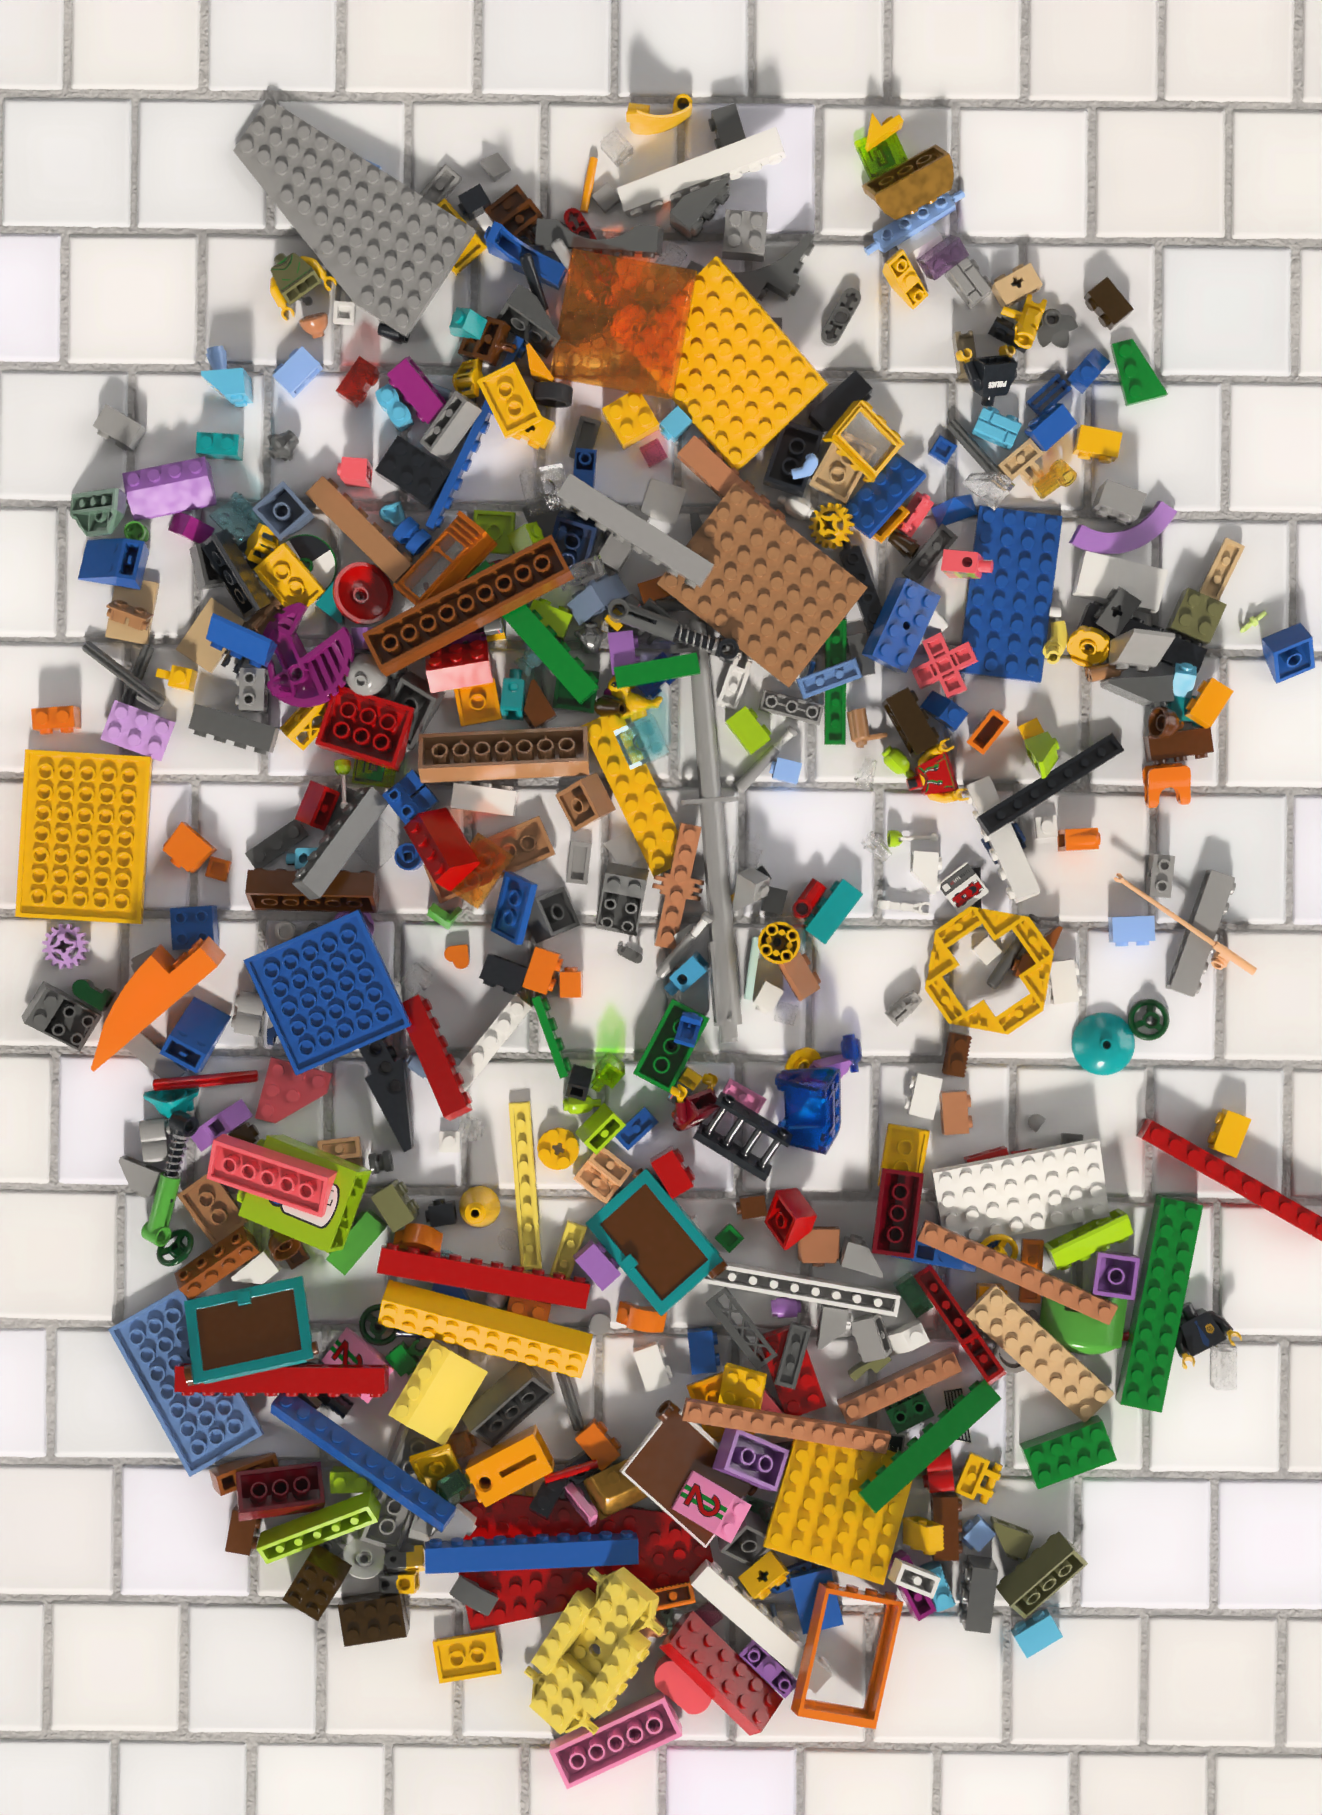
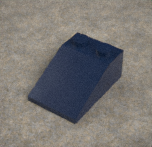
[552,508,599,586]

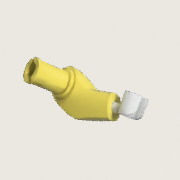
[1043,606,1069,664]

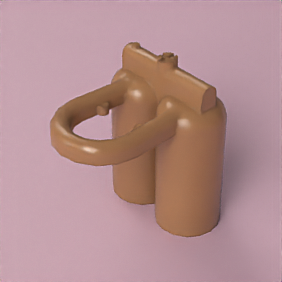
[1085,641,1124,682]
[847,708,888,748]

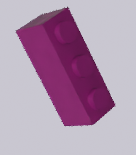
[387,356,447,424]
[888,1549,937,1621]

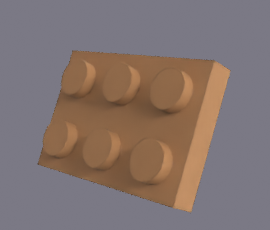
[177,1174,249,1246]

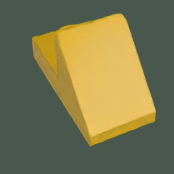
[865,113,904,152]

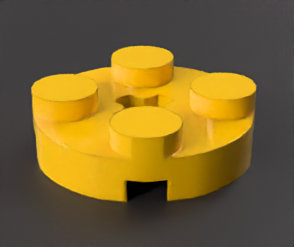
[1067,625,1110,667]
[537,1127,579,1170]

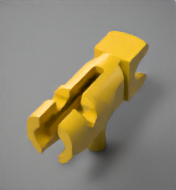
[1001,294,1047,349]

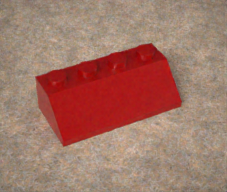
[403,807,480,892]

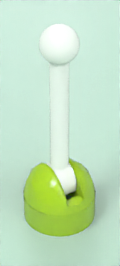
[334,759,351,809]
[887,830,938,847]

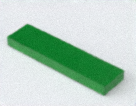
[614,652,700,689]

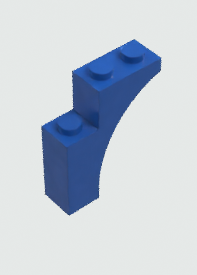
[484,221,568,290]

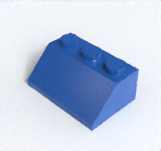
[206,613,277,669]

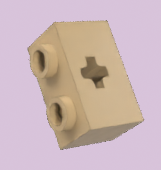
[991,263,1043,309]

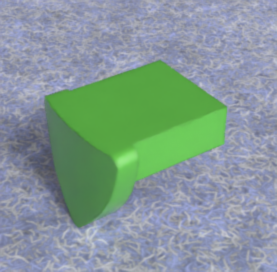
[427,903,463,930]

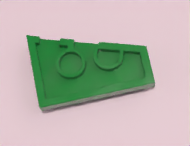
[1111,339,1168,406]

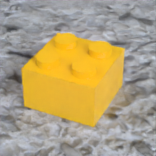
[602,388,659,450]

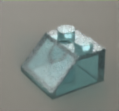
[613,714,671,770]

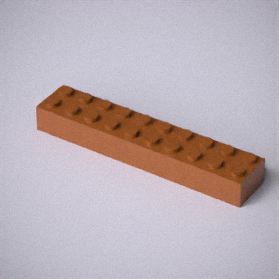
[362,535,574,677]

